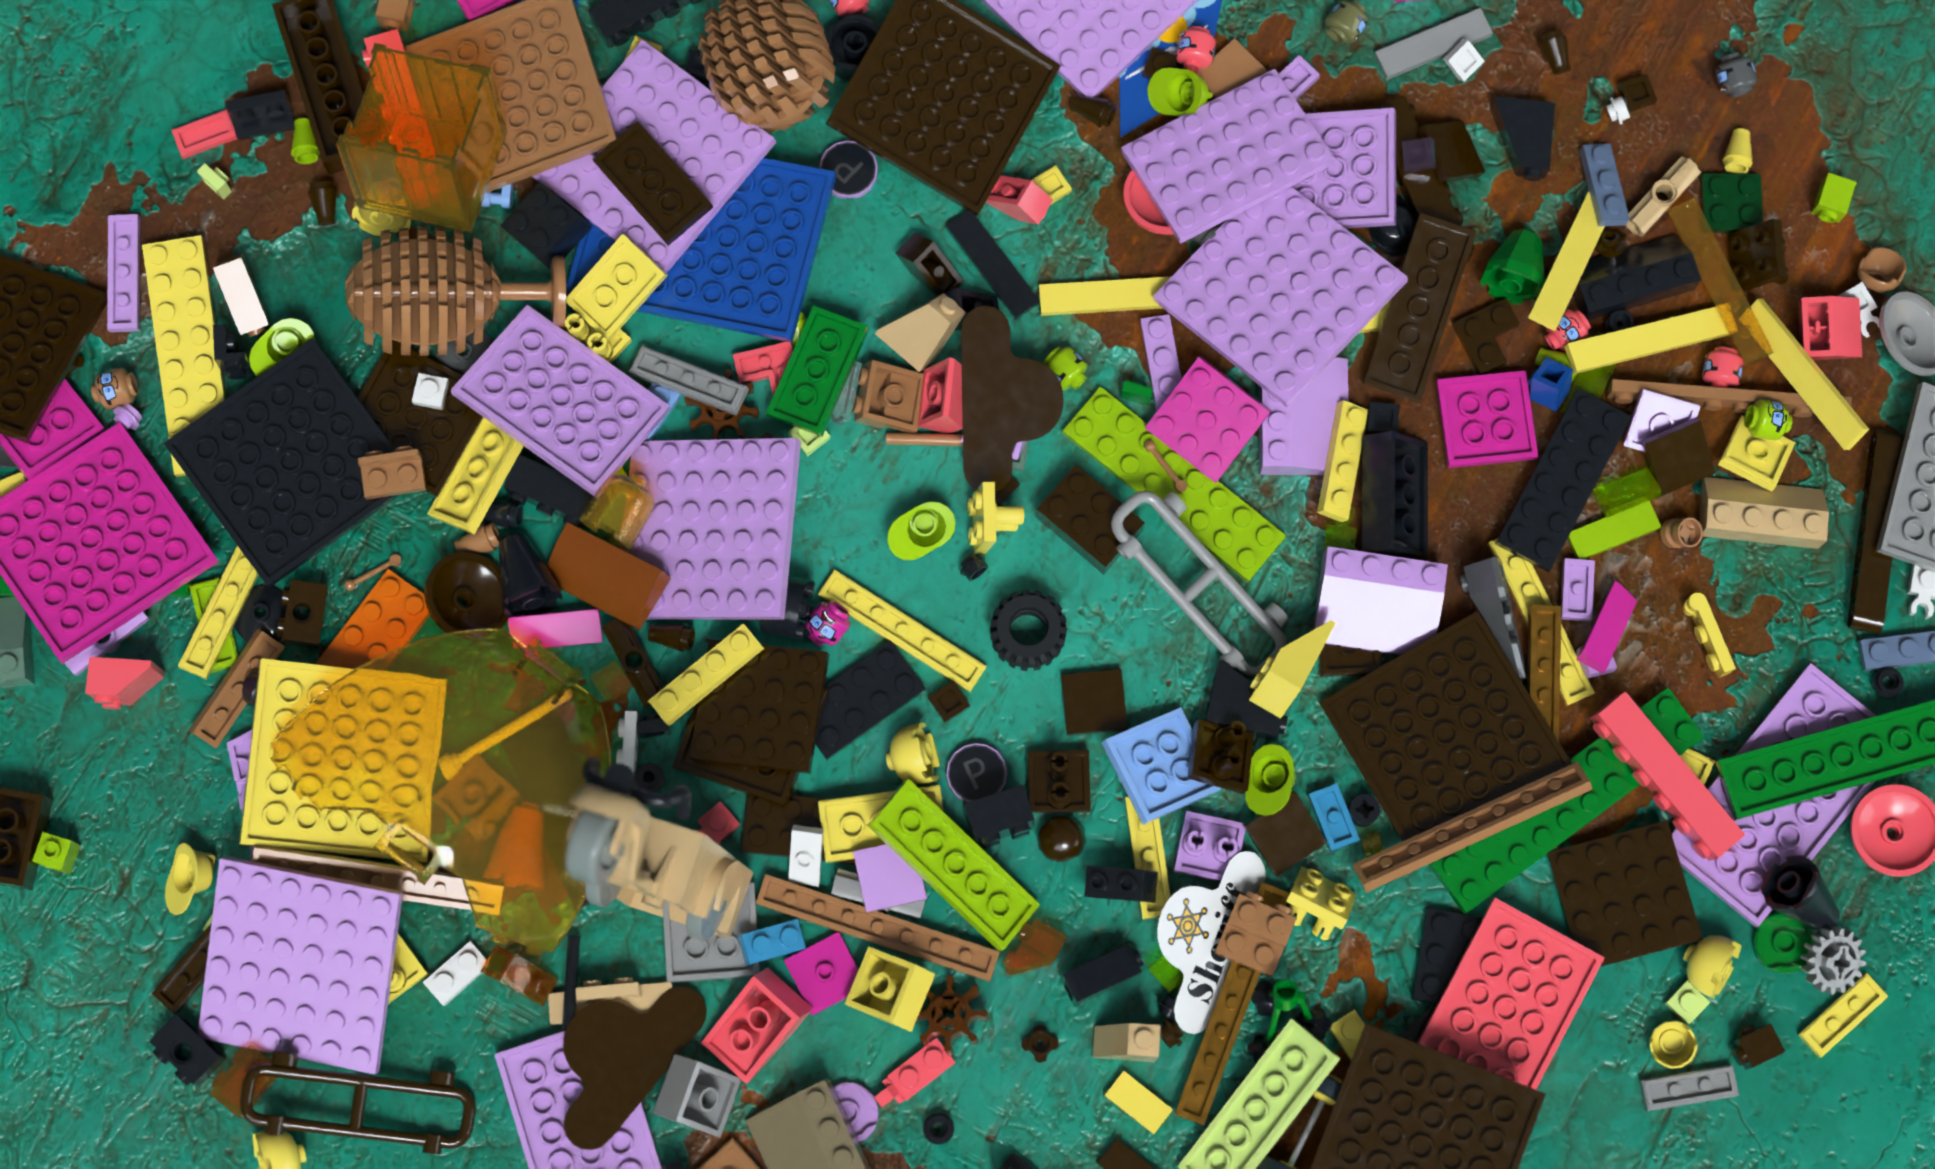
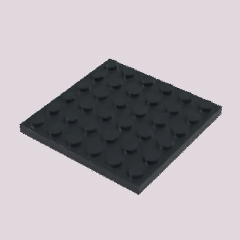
[164,338,401,588]

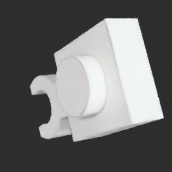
[1839,282,1879,337]
[1907,564,1935,619]

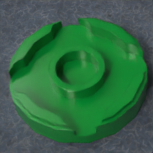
[1752,913,1814,974]

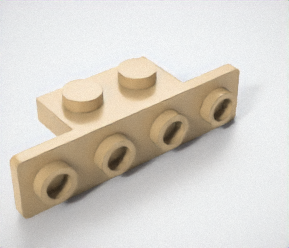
[548,977,673,1025]

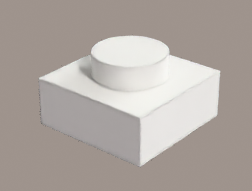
[1443,39,1485,82]
[412,373,449,410]

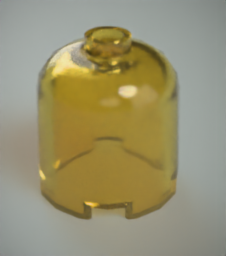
[579,474,654,551]

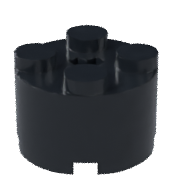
[826,14,879,81]
[760,576,815,641]

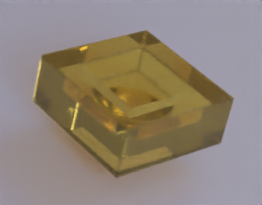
[590,660,632,703]

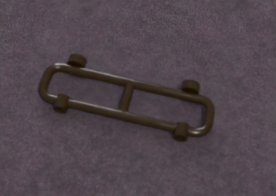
[240,1051,476,1155]

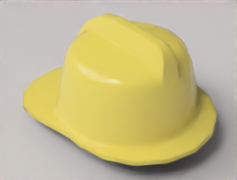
[165,843,215,915]

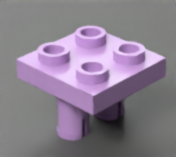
[1173,811,1245,882]

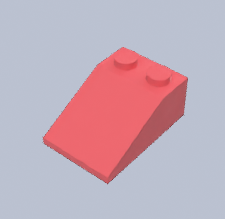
[701,967,813,1084]

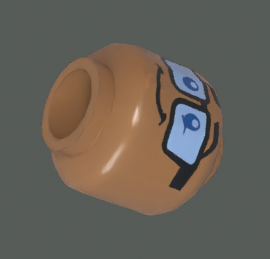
[91,367,139,410]

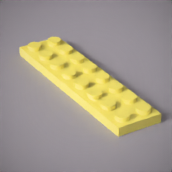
[142,235,226,477]

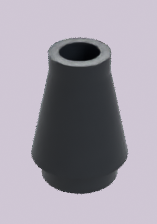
[483,500,523,530]

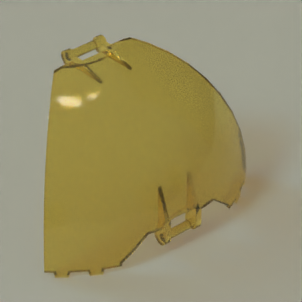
[270,629,611,956]

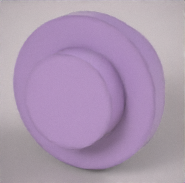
[113,403,142,430]

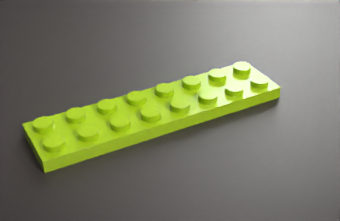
[1062,386,1286,583]

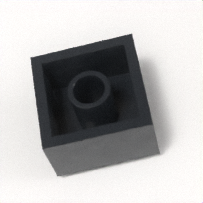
[500,182,592,270]
[964,785,1035,849]

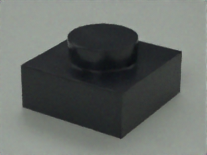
[686,49,709,83]
[1366,401,1400,434]
[637,714,671,739]

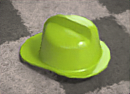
[1148,68,1213,117]
[249,318,315,377]
[887,501,956,560]
[1245,744,1296,816]

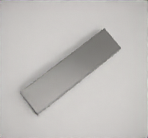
[1374,8,1493,80]
[629,346,749,416]

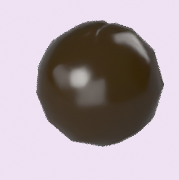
[1037,816,1086,862]

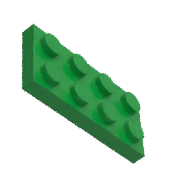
[766,305,869,437]

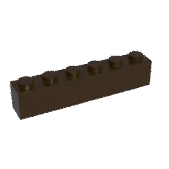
[1372,95,1474,263]

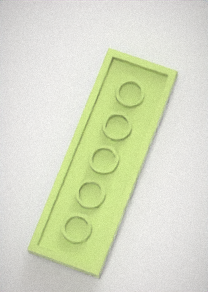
[1177,1018,1341,1169]

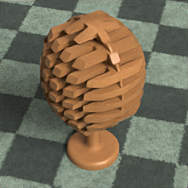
[698,0,836,133]
[345,227,566,356]

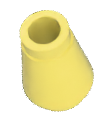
[1723,128,1753,174]

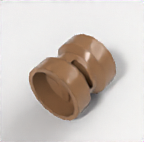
[1660,517,1703,548]

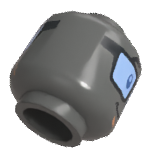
[1715,52,1758,98]

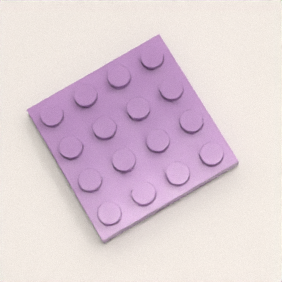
[1291,108,1396,228]

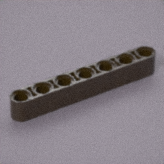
[1847,429,1905,634]

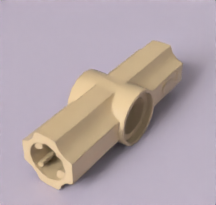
[1626,156,1701,237]

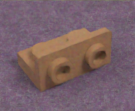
[357,446,427,500]

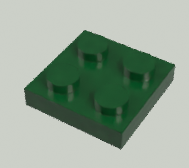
[1700,173,1763,234]

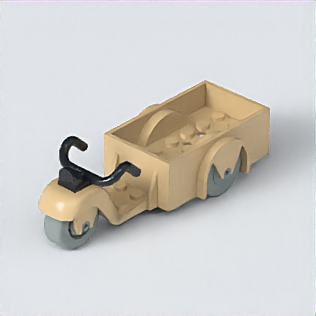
[566,757,754,941]

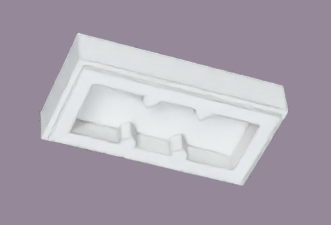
[788,825,824,887]

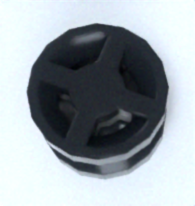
[1347,794,1380,828]

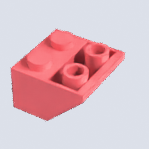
[1798,296,1862,360]

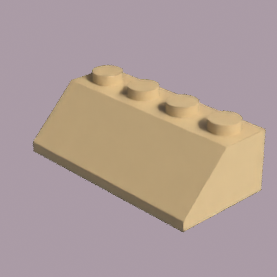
[1699,477,1829,549]

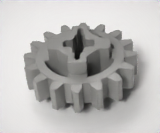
[1801,926,1866,995]

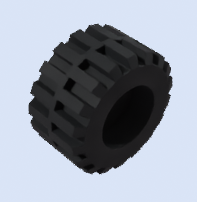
[990,590,1067,671]

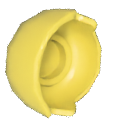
[1649,1020,1697,1068]

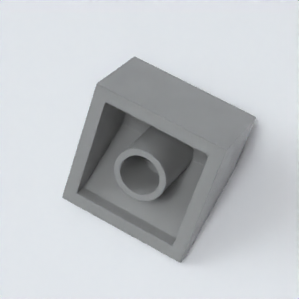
[653,1054,741,1138]

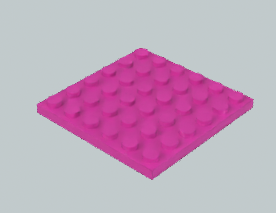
[0,422,219,664]

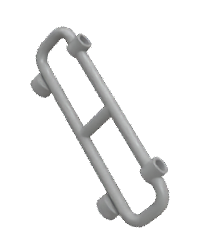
[1111,491,1289,679]

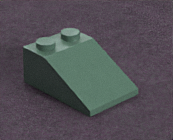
[0,596,35,688]

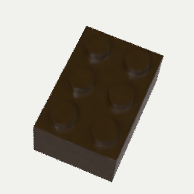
[1036,465,1145,575]
[0,788,53,890]

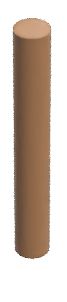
[886,433,963,446]

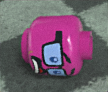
[805,600,850,646]

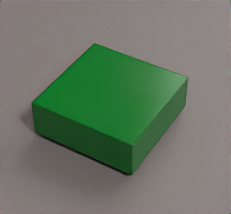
[1120,380,1153,406]

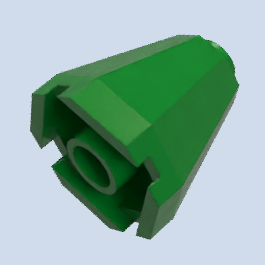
[1480,228,1545,305]

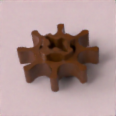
[685,369,759,440]
[916,976,990,1056]

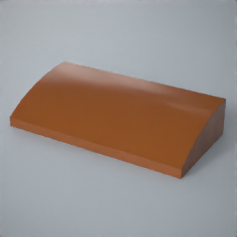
[547,522,671,630]

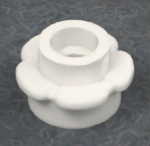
[1606,96,1630,124]

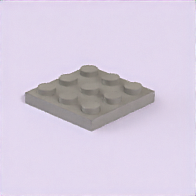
[663,883,760,983]

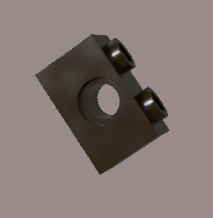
[277,579,328,649]

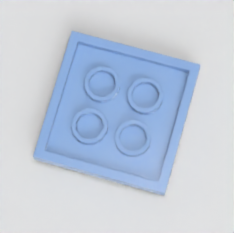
[1102,707,1222,825]

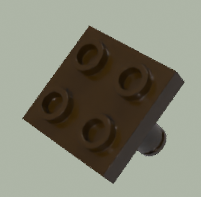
[1728,219,1789,293]
[1187,719,1254,794]
[1027,750,1091,814]

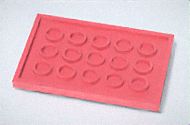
[1417,898,1605,1089]

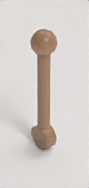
[1144,440,1187,493]
[344,554,402,591]

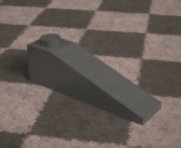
[1460,556,1527,680]

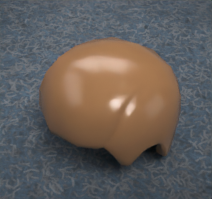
[1857,247,1907,293]

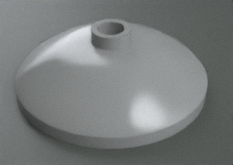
[1879,291,1935,376]

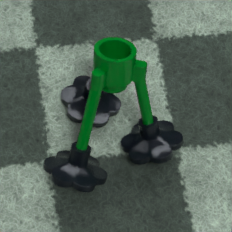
[1247,979,1332,1063]

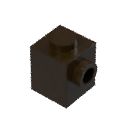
[1731,1024,1786,1070]

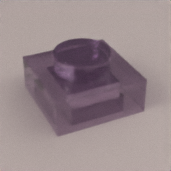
[1402,137,1436,173]

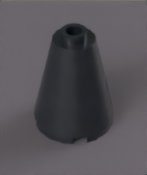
[499,532,563,617]
[1761,855,1840,932]

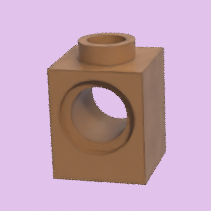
[375,0,416,31]

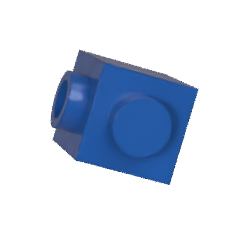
[1528,357,1573,411]

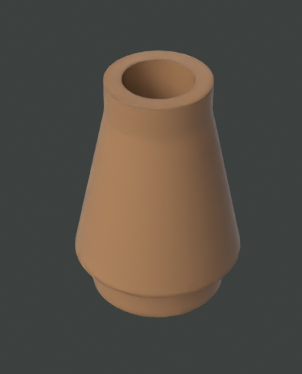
[454,522,501,554]

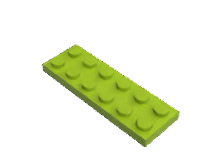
[867,779,1040,951]

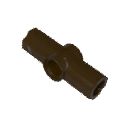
[602,618,664,708]

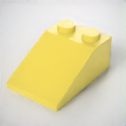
[1249,620,1336,719]

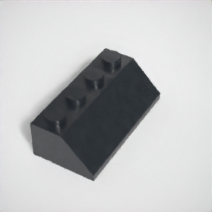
[1573,234,1702,321]
[1361,431,1428,560]

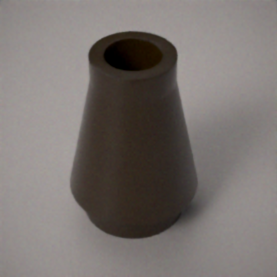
[1538,29,1571,75]
[1071,94,1116,127]
[308,181,337,226]
[648,622,695,652]

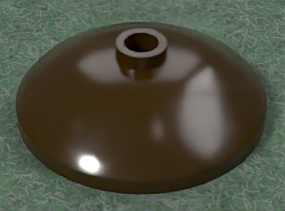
[424,552,509,641]

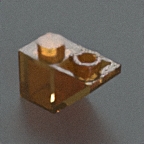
[1002,918,1068,978]
[480,945,559,1006]

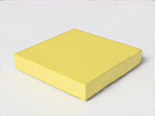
[1718,415,1796,492]

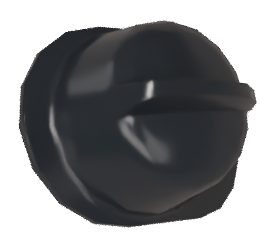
[1367,193,1415,256]

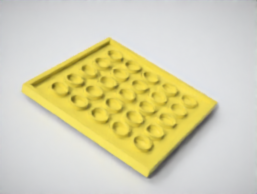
[239,658,446,863]

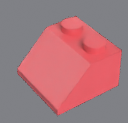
[918,357,963,434]
[85,657,165,710]

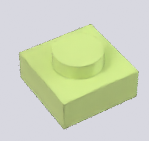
[197,163,232,200]
[788,427,831,457]
[1664,981,1710,1025]

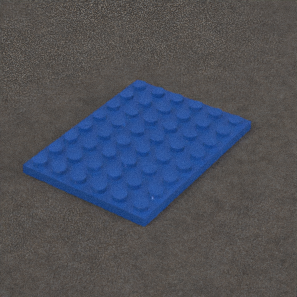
[566,158,837,342]

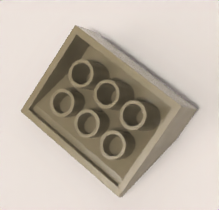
[745,1079,871,1169]

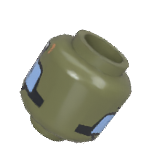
[1325,0,1368,44]

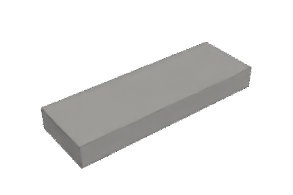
[1640,1065,1739,1112]

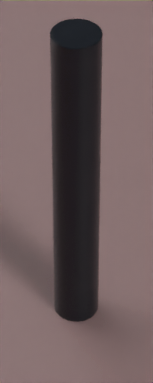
[562,935,580,1029]

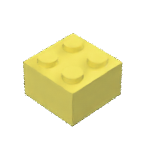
[845,946,935,1032]

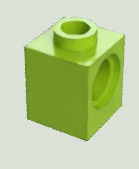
[1811,172,1857,223]
[32,832,81,875]

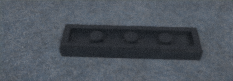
[946,210,1040,320]

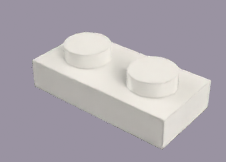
[616,711,640,775]
[423,941,491,1006]

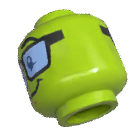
[1043,347,1088,391]
[1744,399,1792,441]

